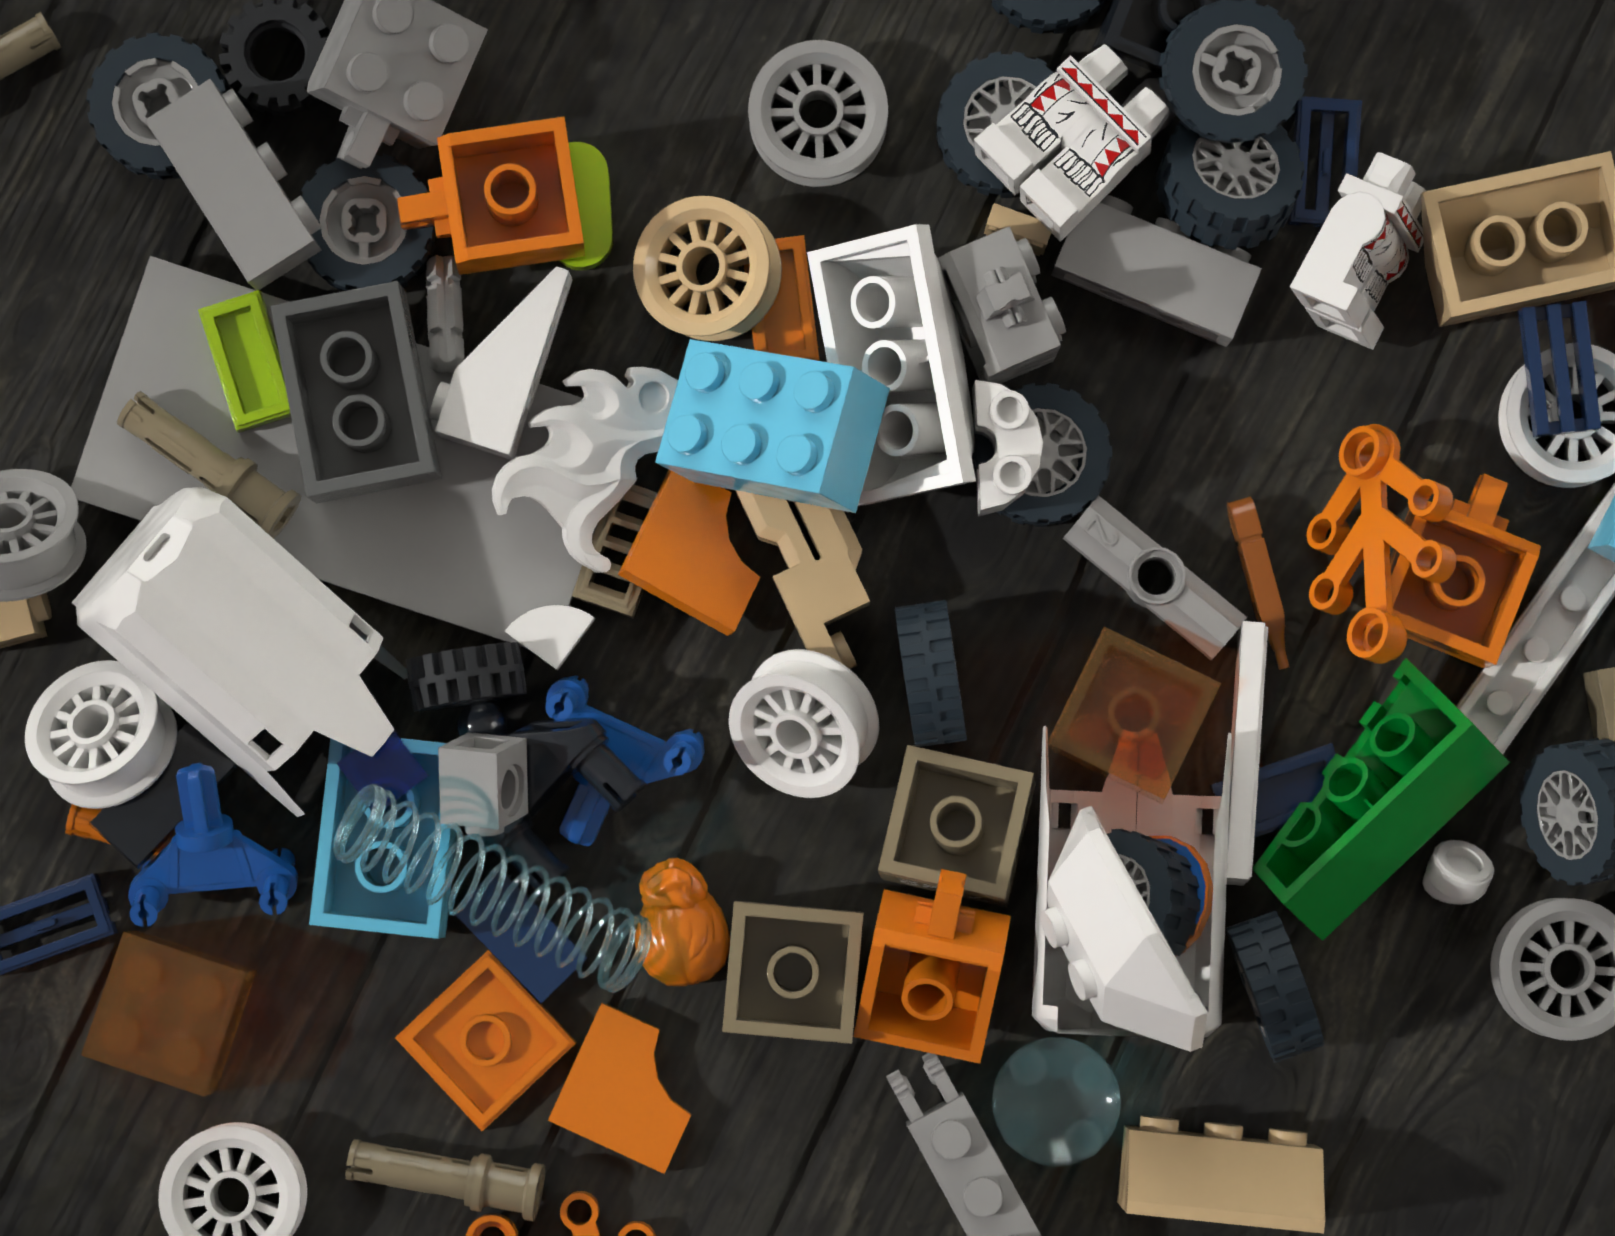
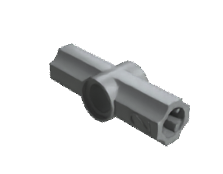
[1063,495,1247,660]

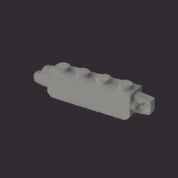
[886,1053,1041,1236]

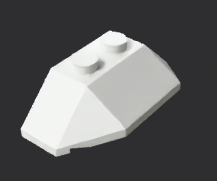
[1040,806,1208,1052]

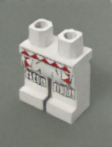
[974,44,1169,242]
[1290,152,1426,350]

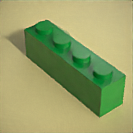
[1252,658,1510,941]

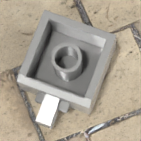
[307,0,488,169]
[938,226,1066,384]

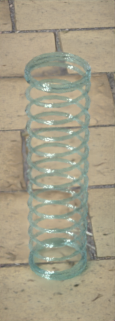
[333,783,652,993]

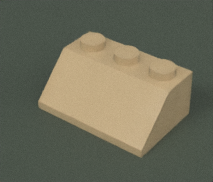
[1420,151,1615,327]
[1117,1115,1325,1234]

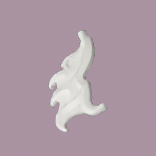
[492,367,678,573]

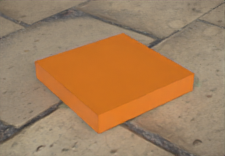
[395,950,577,1131]

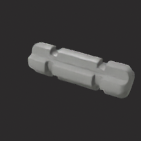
[425,255,464,373]

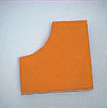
[618,470,760,636]
[548,1002,692,1174]

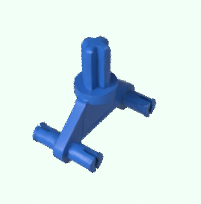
[545,675,705,846]
[128,763,298,927]

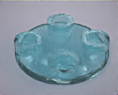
[992,1037,1121,1166]

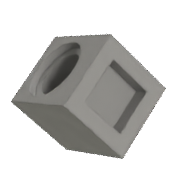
[438,732,528,836]

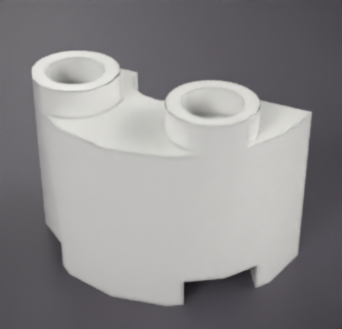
[972,380,1043,516]

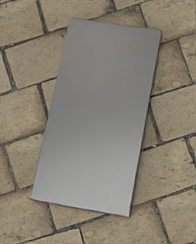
[71,256,598,649]

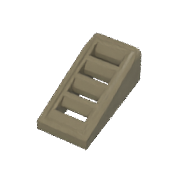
[572,484,657,619]

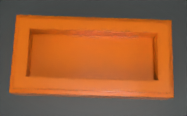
[742,235,819,361]

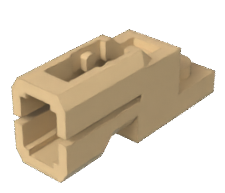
[736,490,870,669]

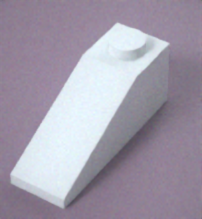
[429,266,573,460]

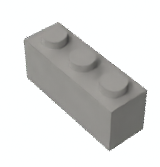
[145,79,322,291]
[1051,195,1262,347]

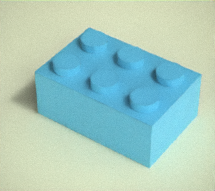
[655,339,890,513]
[309,737,458,939]

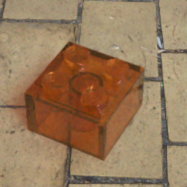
[1047,627,1221,804]
[81,930,257,1096]

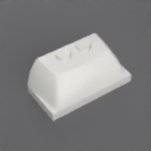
[807,224,976,506]

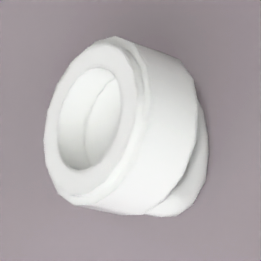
[1422,840,1494,905]

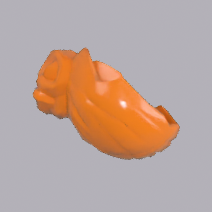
[635,857,730,986]

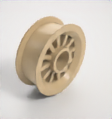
[633,196,782,341]

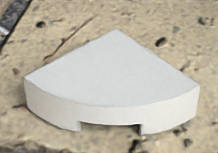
[505,605,595,670]

